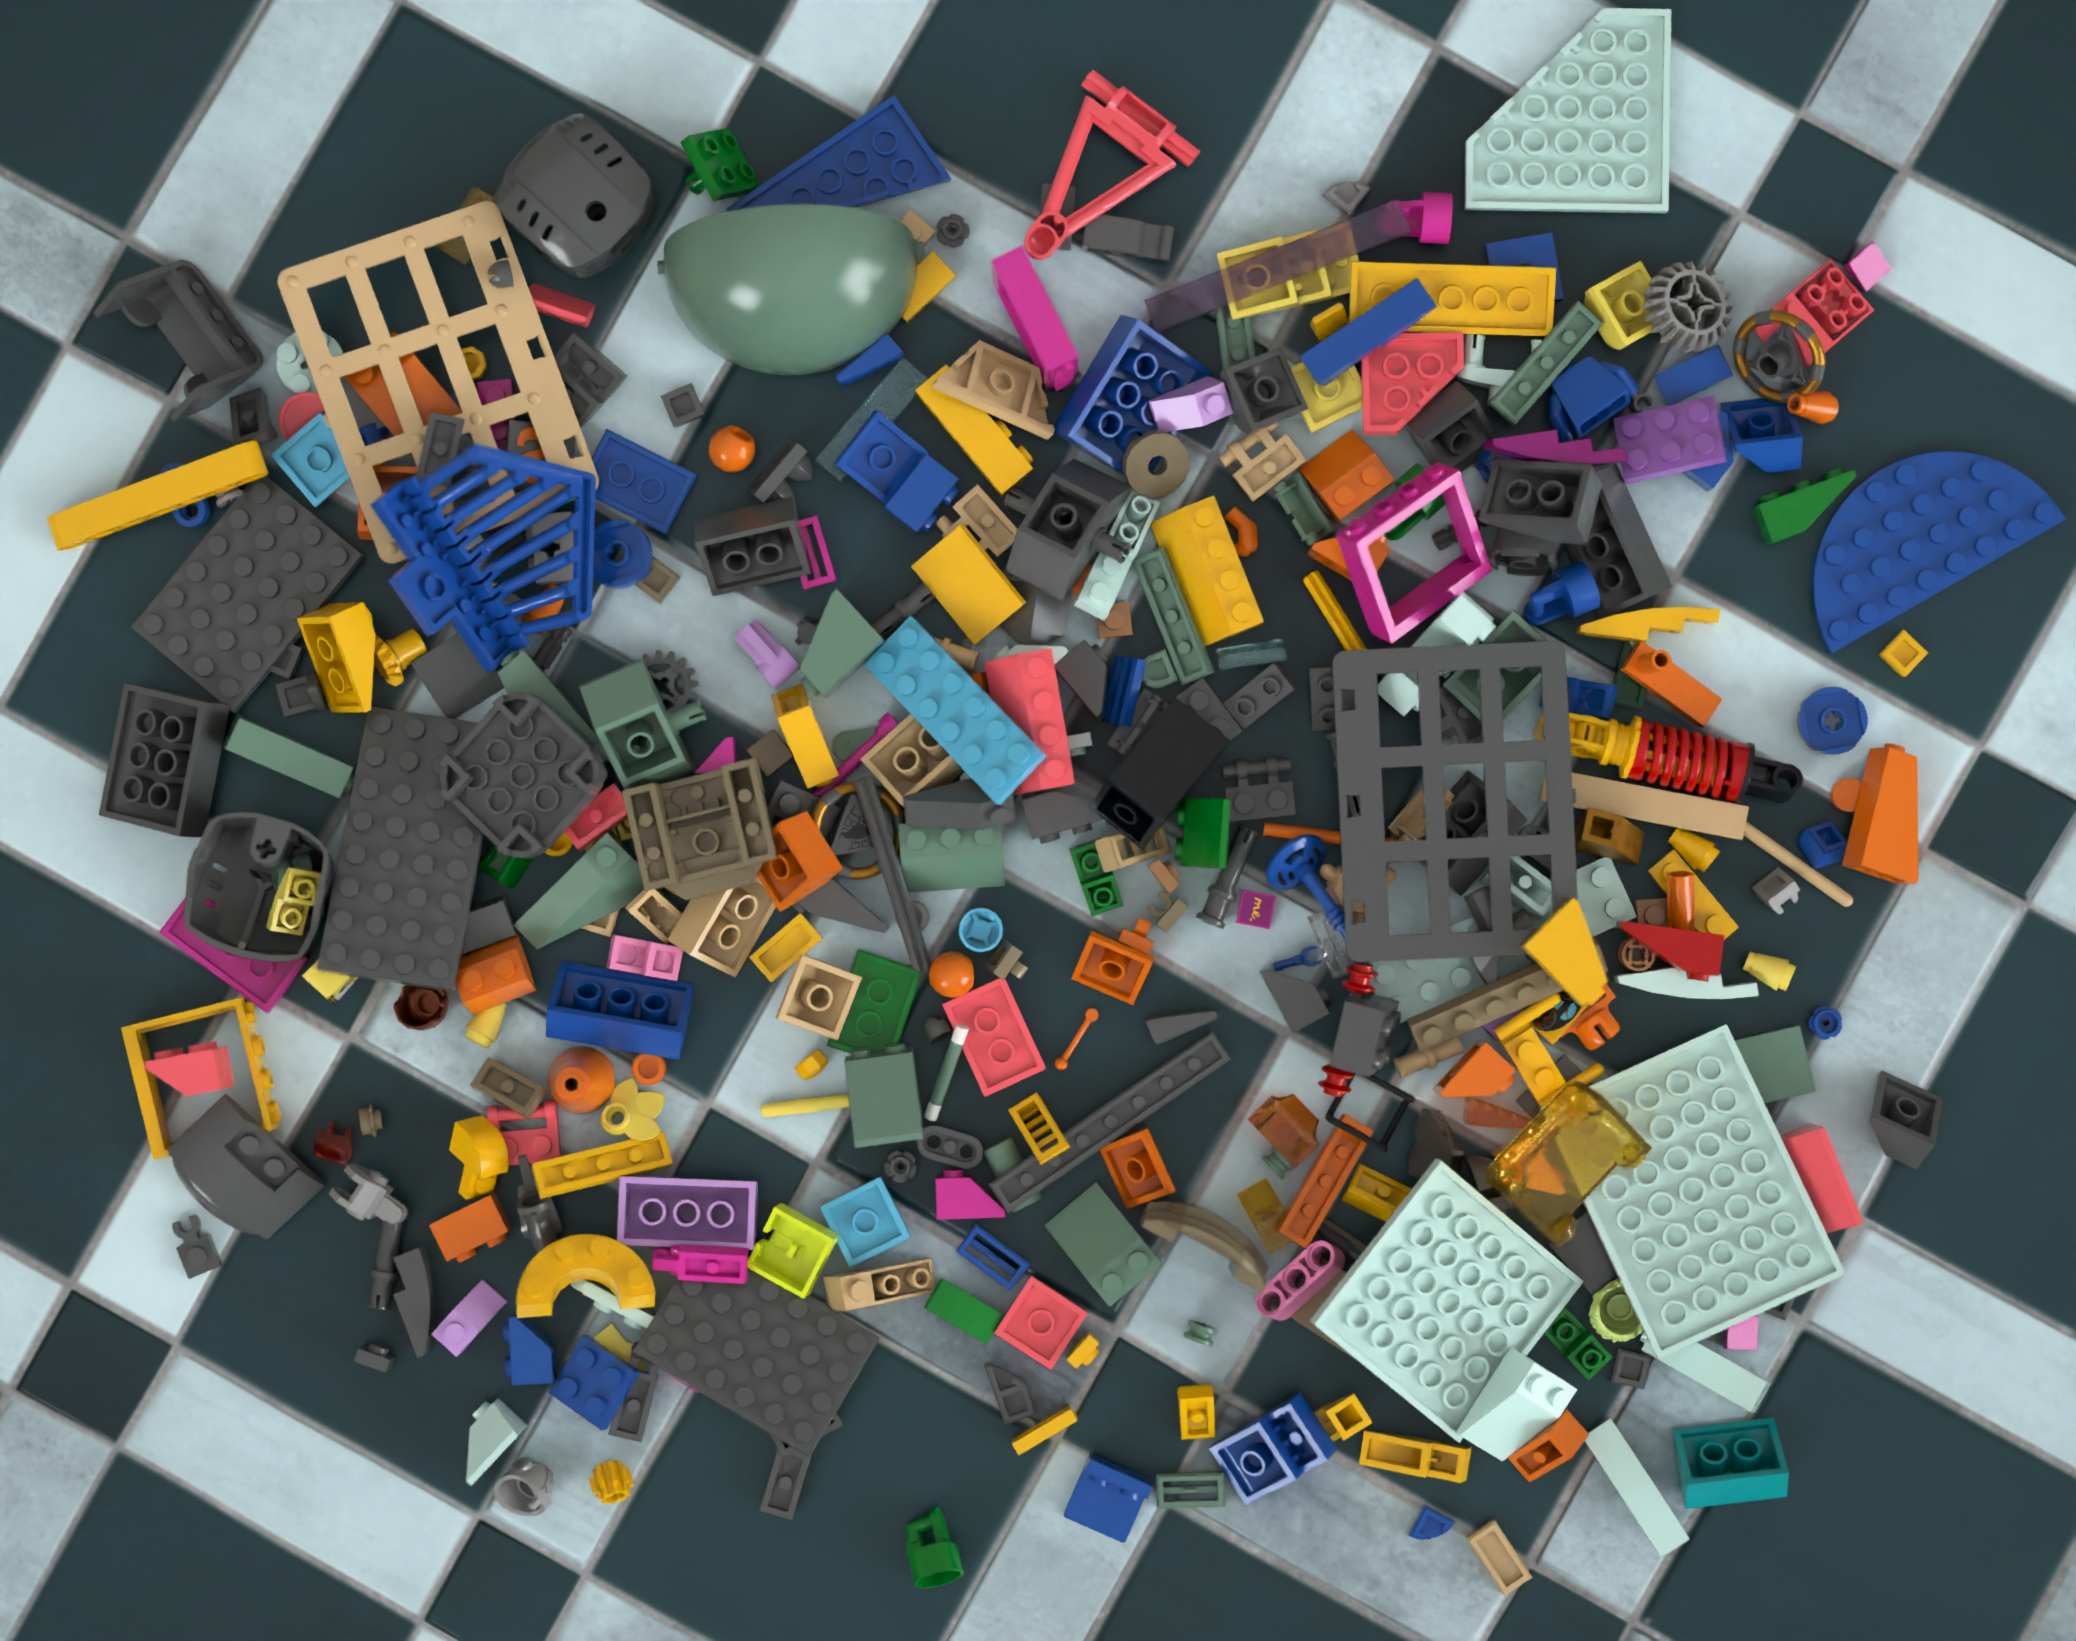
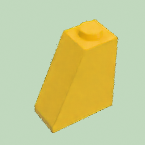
[771,683,839,789]
[1521,898,1608,1006]

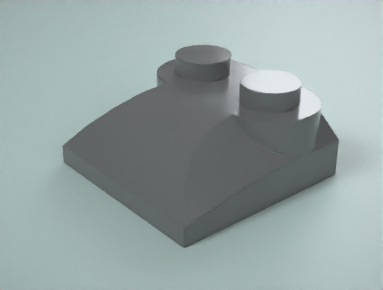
[1219,347,1309,435]

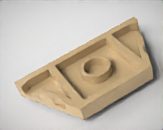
[932,340,1054,440]

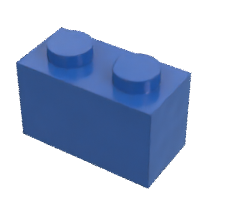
[885,454,960,535]

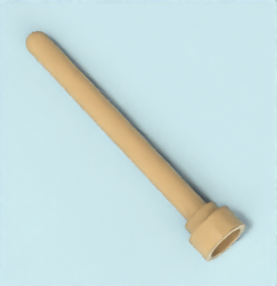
[1725,801,1853,907]

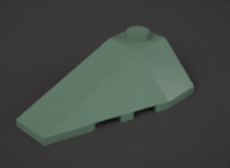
[513,830,644,949]

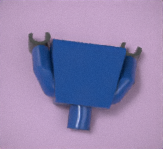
[1548,356,1652,442]

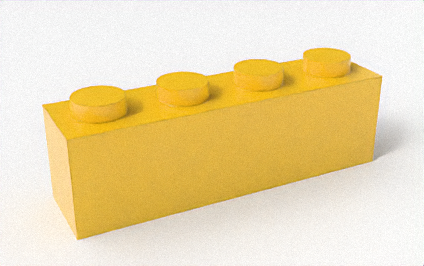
[915,364,1034,498]

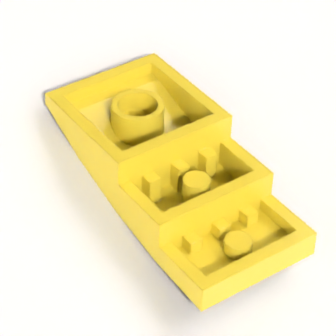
[1216,223,1359,320]

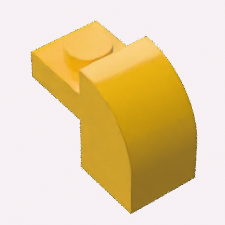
[449,1115,509,1200]

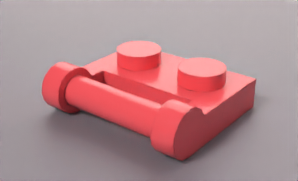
[487,1100,562,1165]

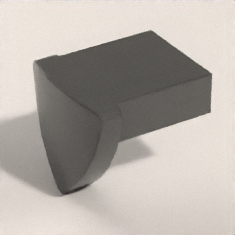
[275,670,327,718]

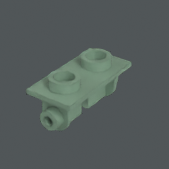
[1273,472,1335,546]

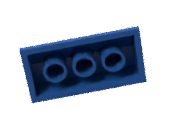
[546,961,694,1060]

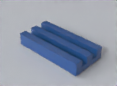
[1102,655,1146,727]
[956,1223,1030,1291]

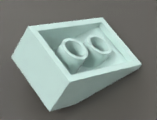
[1456,1347,1577,1461]

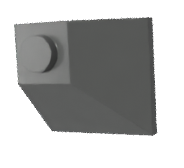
[1870,1070,1943,1169]

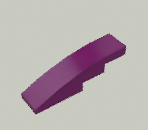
[1481,430,1627,466]

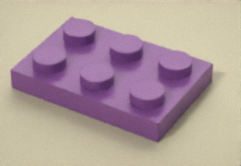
[1613,395,1727,485]

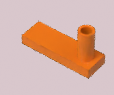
[1620,641,1722,728]

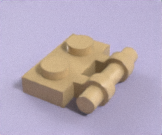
[1218,423,1307,503]
[935,484,1017,558]

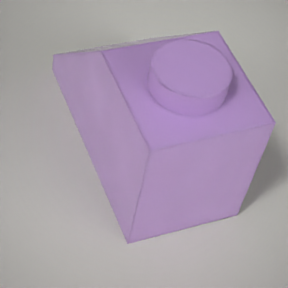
[1148,376,1233,432]
[431,1279,508,1357]

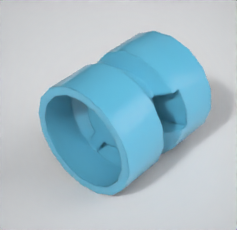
[959,908,1003,952]

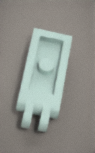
[570,1280,657,1330]

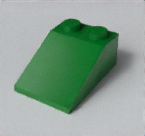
[1175,798,1231,869]

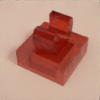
[314,1121,352,1166]

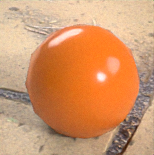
[709,425,755,473]
[929,951,974,998]

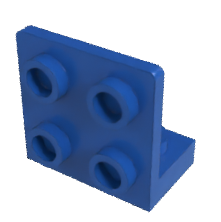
[1064,1453,1153,1543]

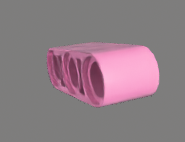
[1255,1240,1345,1321]

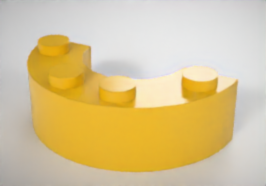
[517,1234,655,1318]

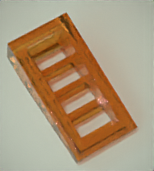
[1463,1097,1535,1130]

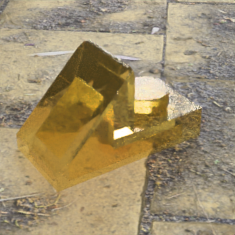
[1237,1178,1292,1254]

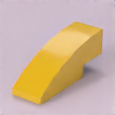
[1359,1430,1472,1483]

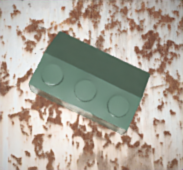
[899,824,1005,892]

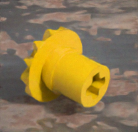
[374,628,427,687]

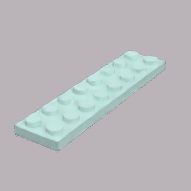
[1368,857,1637,1023]

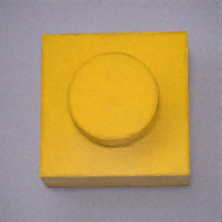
[1066,1331,1100,1369]

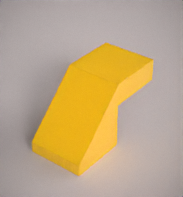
[1314,1393,1373,1442]

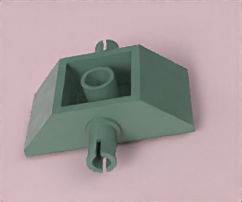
[579,659,707,790]

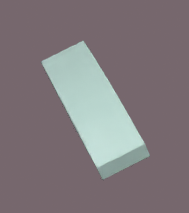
[1613,966,1759,999]
[1585,1418,1690,1558]

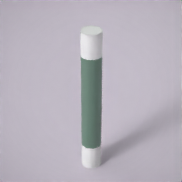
[924,1024,969,1121]

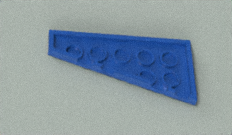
[726,95,951,211]

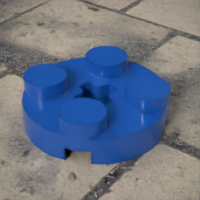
[593,520,653,589]
[1797,687,1868,755]

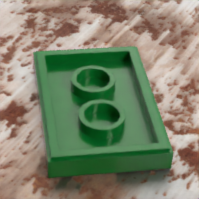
[827,949,922,1054]

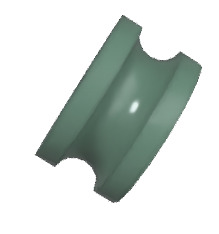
[1262,1146,1294,1180]
[1184,1320,1217,1346]

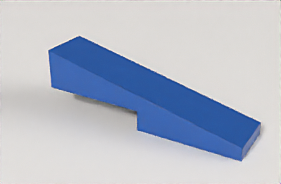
[1299,278,1437,387]

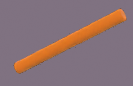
[1263,822,1399,845]

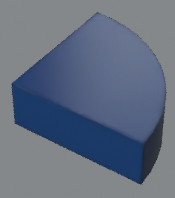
[1408,1504,1455,1540]

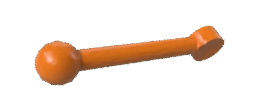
[1055,1008,1099,1070]

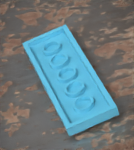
[864,616,1047,805]

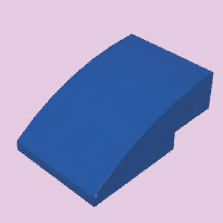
[1209,1392,1337,1505]

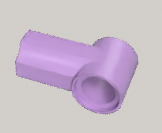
[734,619,800,689]

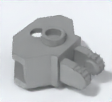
[329,1163,409,1224]

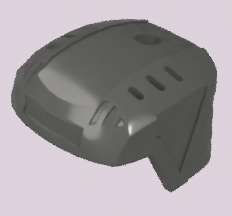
[495,114,657,279]
[184,812,334,962]

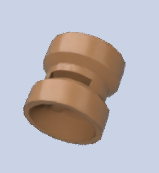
[1616,938,1656,971]

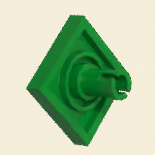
[680,128,760,202]

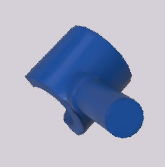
[1273,946,1322,971]

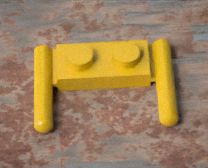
[1493,993,1604,1108]

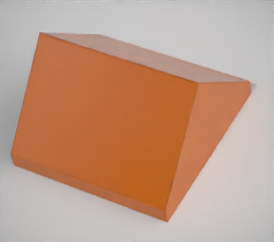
[1071,931,1155,1005]
[1100,1126,1176,1209]

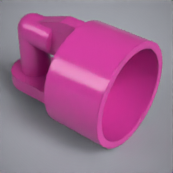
[1378,192,1453,245]

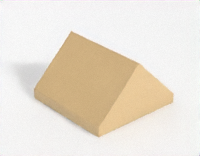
[776,954,862,1041]

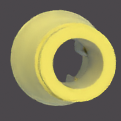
[1742,951,1796,991]
[464,1003,508,1049]

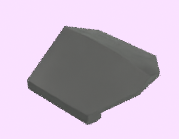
[999,580,1072,645]

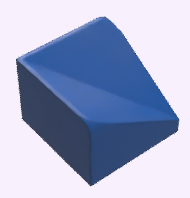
[1797,821,1847,869]

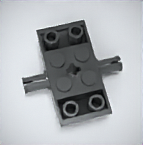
[1004,459,1133,602]

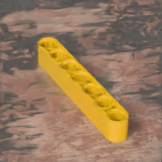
[46,441,269,551]

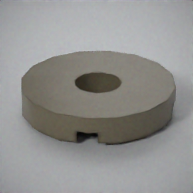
[1122,430,1190,498]

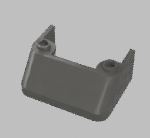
[93,260,263,422]

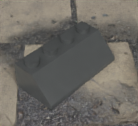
[1565,464,1672,619]

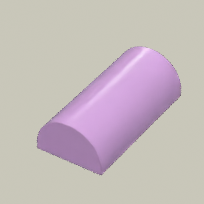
[617,1176,758,1250]

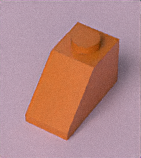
[1508,1409,1589,1483]

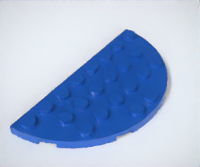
[1811,451,2066,654]

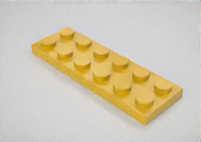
[1348,261,1556,336]

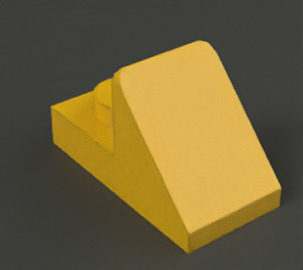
[1177,1384,1215,1440]

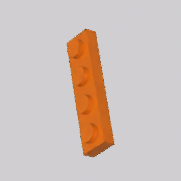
[1275,1114,1374,1249]

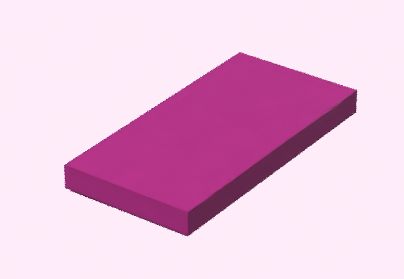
[159,882,310,1013]

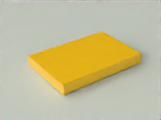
[911,523,1027,645]

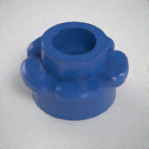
[1808,1006,1842,1040]

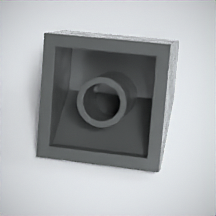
[1406,381,1497,473]

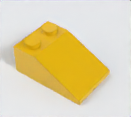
[296,602,375,713]

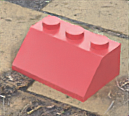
[1780,1123,1864,1233]

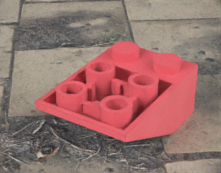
[1754,259,1874,368]

